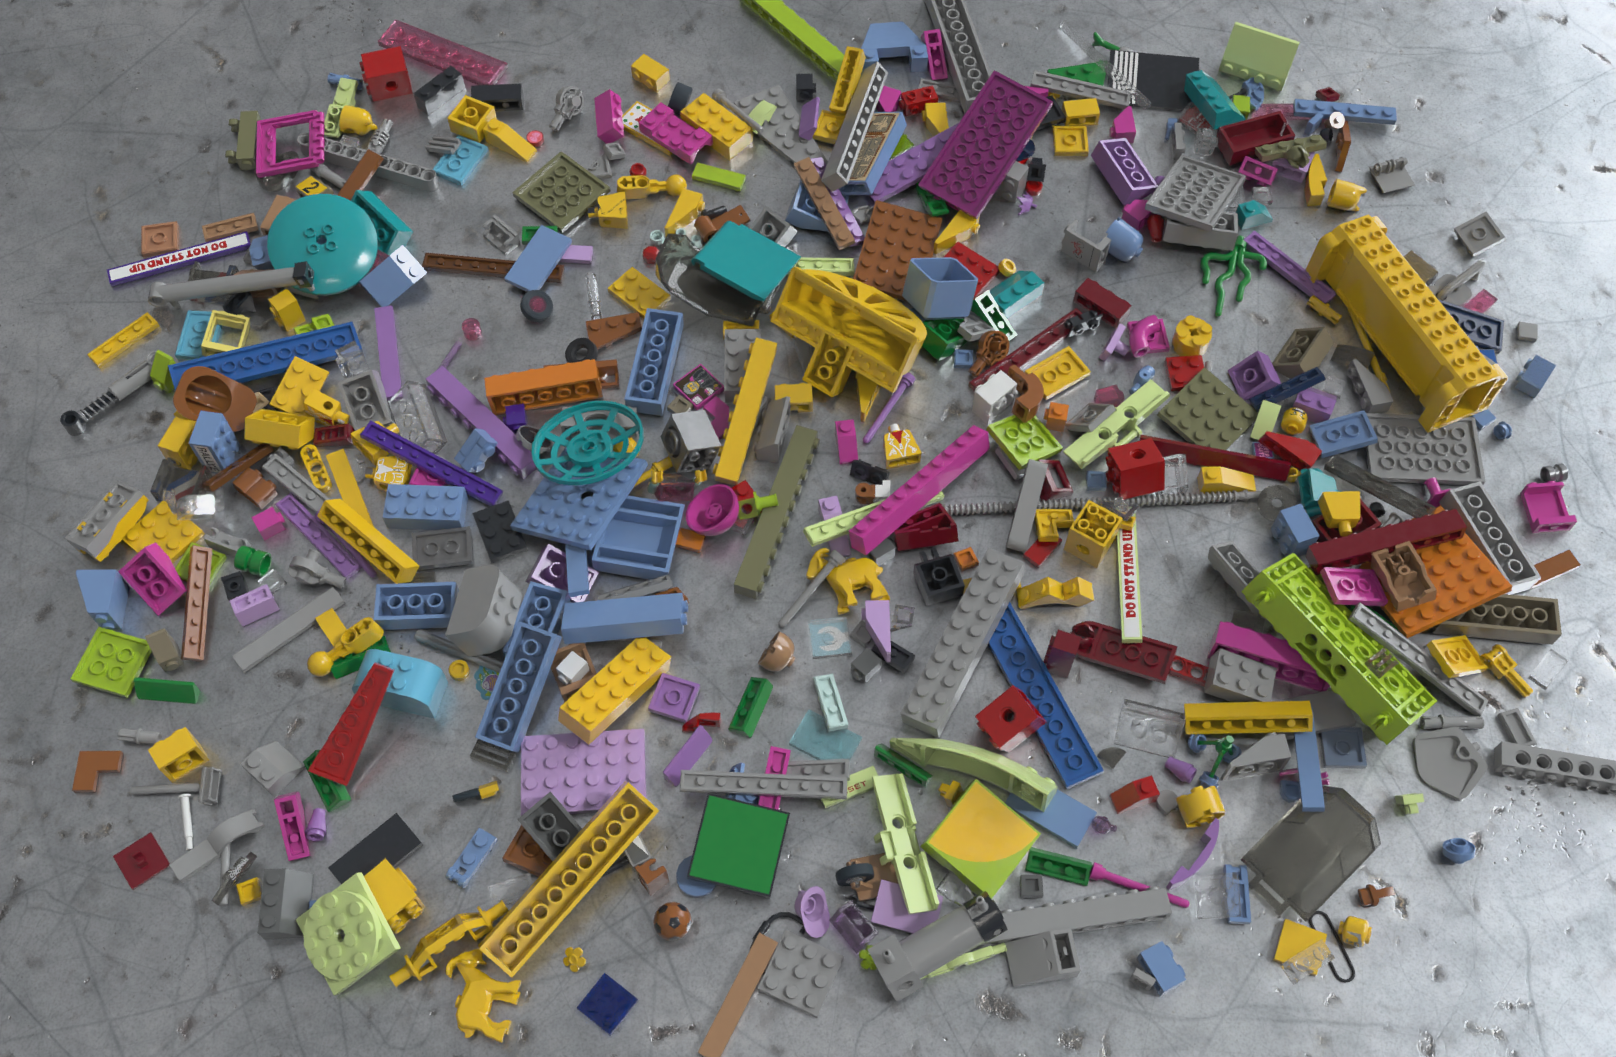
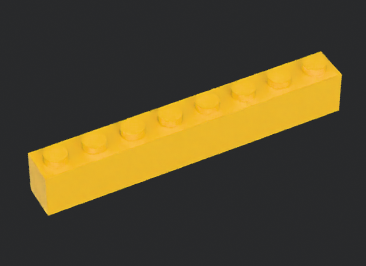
[712,337,777,486]

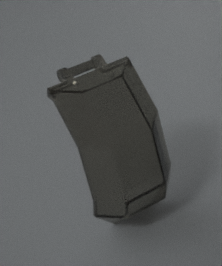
[655,233,780,327]
[1241,785,1381,922]

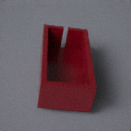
[1215,111,1296,166]

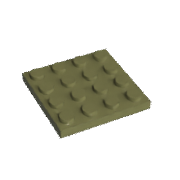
[512,151,611,233]
[1157,367,1258,450]

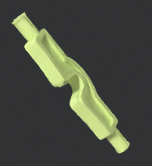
[920,942,1007,980]

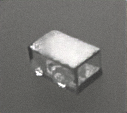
[1281,939,1335,985]

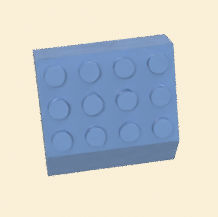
[592,495,685,579]

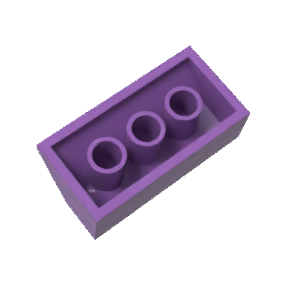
[1091,138,1158,205]

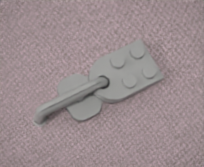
[1428,259,1485,306]

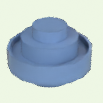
[1442,838,1476,864]

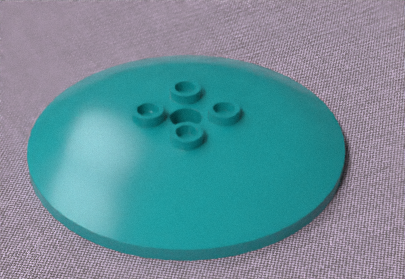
[267,194,378,295]

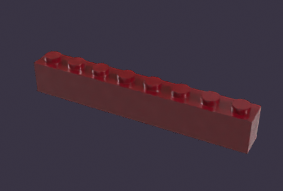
[1306,509,1467,575]

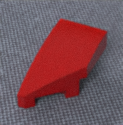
[682,712,721,733]

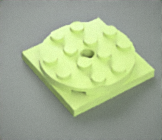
[296,872,401,995]

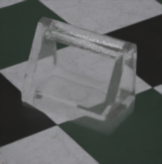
[1155,454,1189,496]

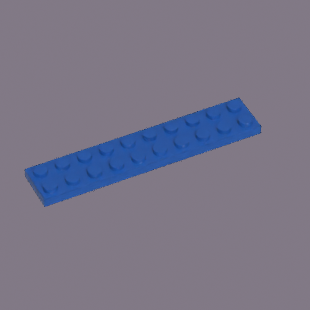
[168,321,363,391]
[988,602,1104,790]

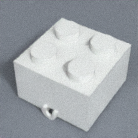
[972,370,1018,425]

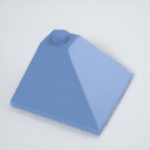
[785,179,849,231]

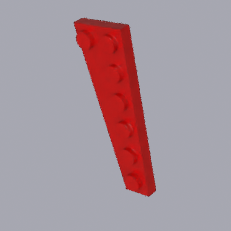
[308,662,395,786]

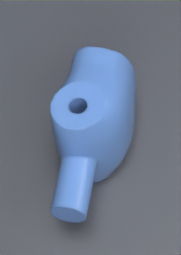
[1129,365,1155,395]

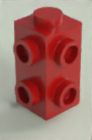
[899,85,938,116]

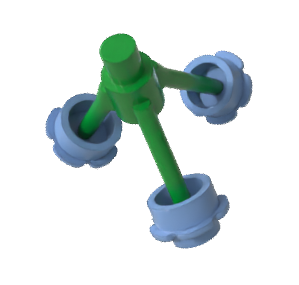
[1188,734,1242,788]

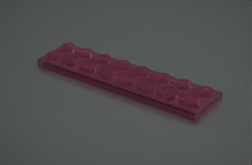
[378,19,508,85]

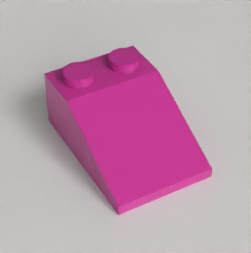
[118,542,187,616]

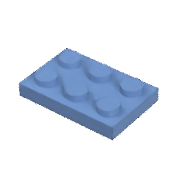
[1309,410,1378,458]

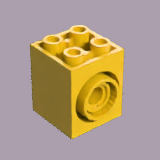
[1063,500,1123,568]
[364,858,425,934]

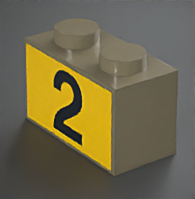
[294,175,334,198]

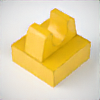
[938,780,963,808]

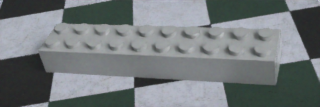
[925,0,991,113]
[900,548,1025,738]

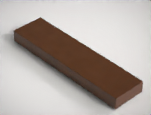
[202,443,274,492]

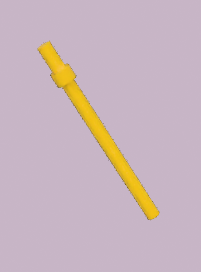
[1347,308,1391,393]

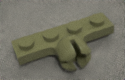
[1255,135,1327,169]

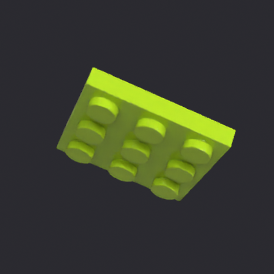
[986,415,1063,470]
[70,626,152,698]

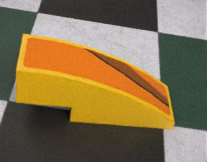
[1304,153,1327,207]

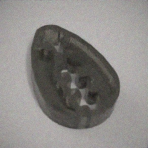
[256,151,300,192]

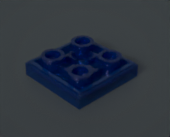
[577,973,639,1036]

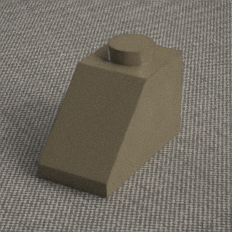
[145,628,184,672]

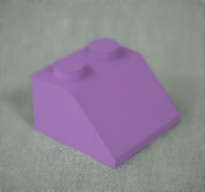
[1228,350,1281,401]
[1292,387,1337,423]

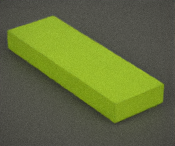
[692,162,746,192]

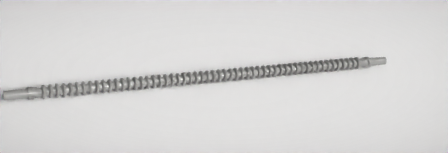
[918,490,1267,516]

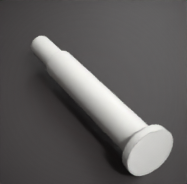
[178,794,193,851]

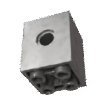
[660,410,721,473]

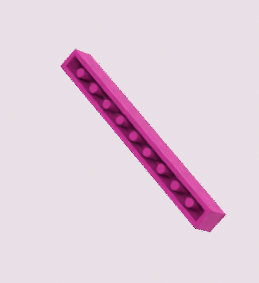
[849,425,990,555]

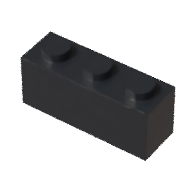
[413,66,465,116]
[471,83,524,111]

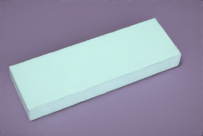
[813,674,849,732]

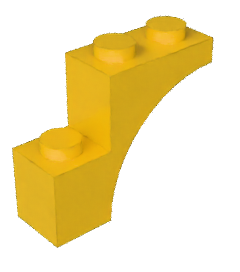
[1017,577,1094,610]

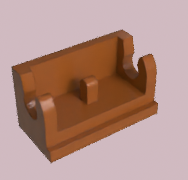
[635,859,669,896]

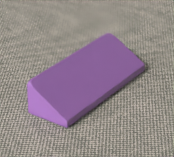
[799,97,820,140]
[663,725,713,787]

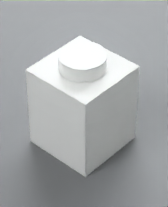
[556,651,589,685]

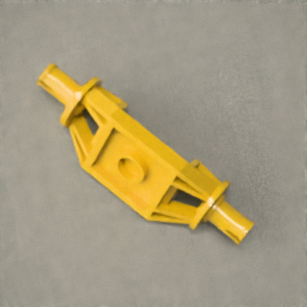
[389,900,509,988]

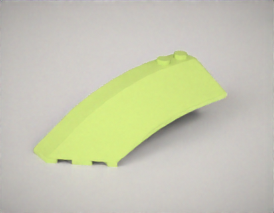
[890,738,1058,812]

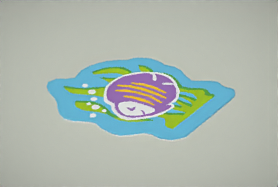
[474,666,499,700]

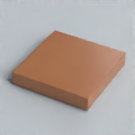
[141,221,179,257]

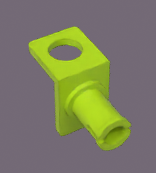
[738,491,779,520]

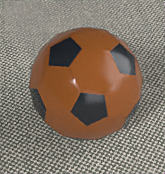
[653,902,692,941]

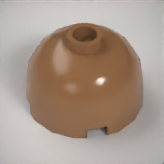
[758,631,795,672]

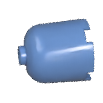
[1099,217,1143,261]

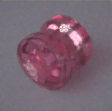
[462,318,482,341]

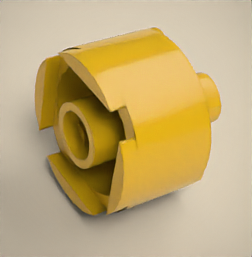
[1172,315,1212,356]
[1176,786,1226,828]

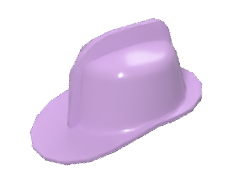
[794,886,830,938]

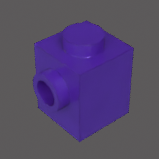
[503,404,528,434]

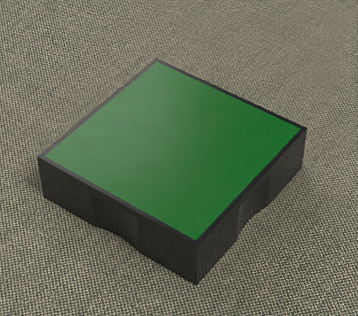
[687,793,790,899]

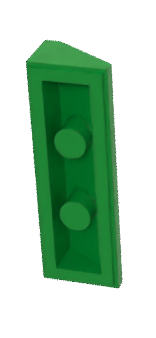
[331,635,391,679]
[134,677,200,704]
[728,677,773,738]
[874,743,933,788]
[303,750,351,812]
[1025,847,1092,886]

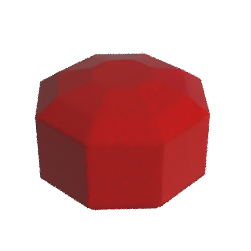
[643,246,660,264]

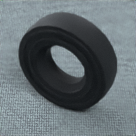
[565,338,598,363]

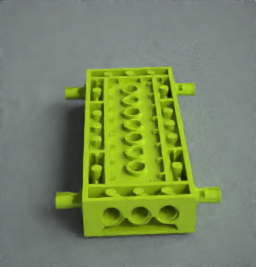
[1241,553,1437,745]

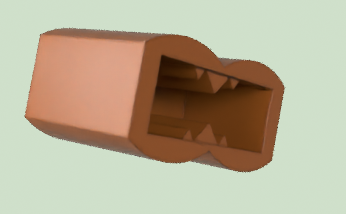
[232,468,278,510]

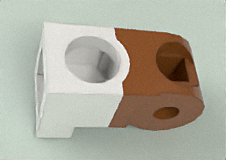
[855,480,890,505]

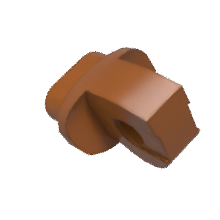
[1358,884,1395,907]

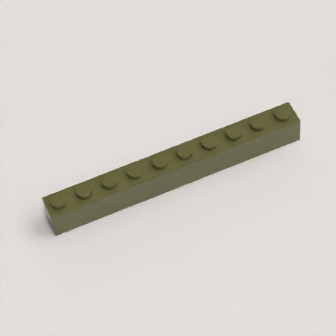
[734,425,820,599]

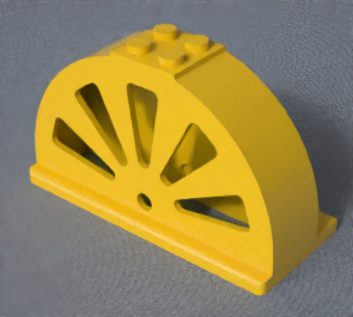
[770,266,927,397]

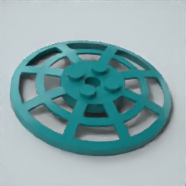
[531,401,644,485]

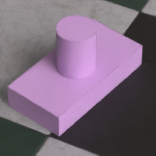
[1099,324,1130,362]

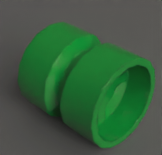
[234,545,272,577]

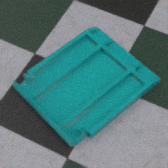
[691,221,801,301]

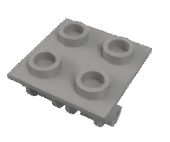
[1369,157,1415,194]

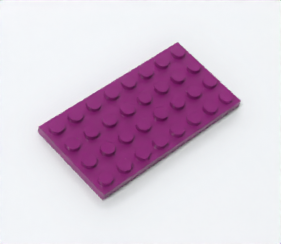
[918,70,1053,220]

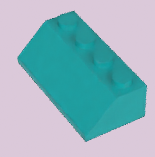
[1184,70,1245,130]
[351,190,413,260]

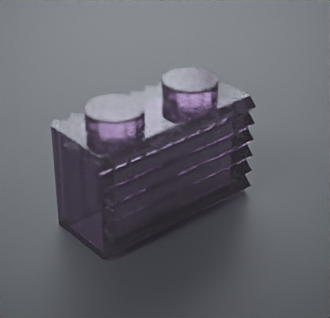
[829,900,878,954]

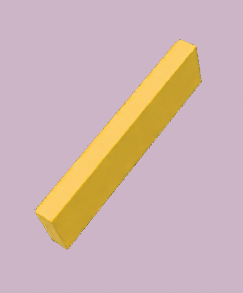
[87,312,160,369]

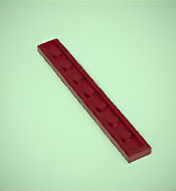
[968,308,1083,391]
[1139,435,1291,481]

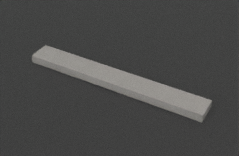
[1349,603,1488,716]
[680,770,847,800]

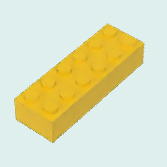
[558,637,671,745]

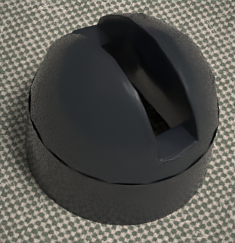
[1319,128,1333,142]
[1369,502,1385,518]

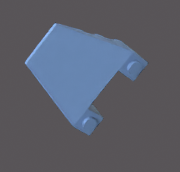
[861,21,928,74]

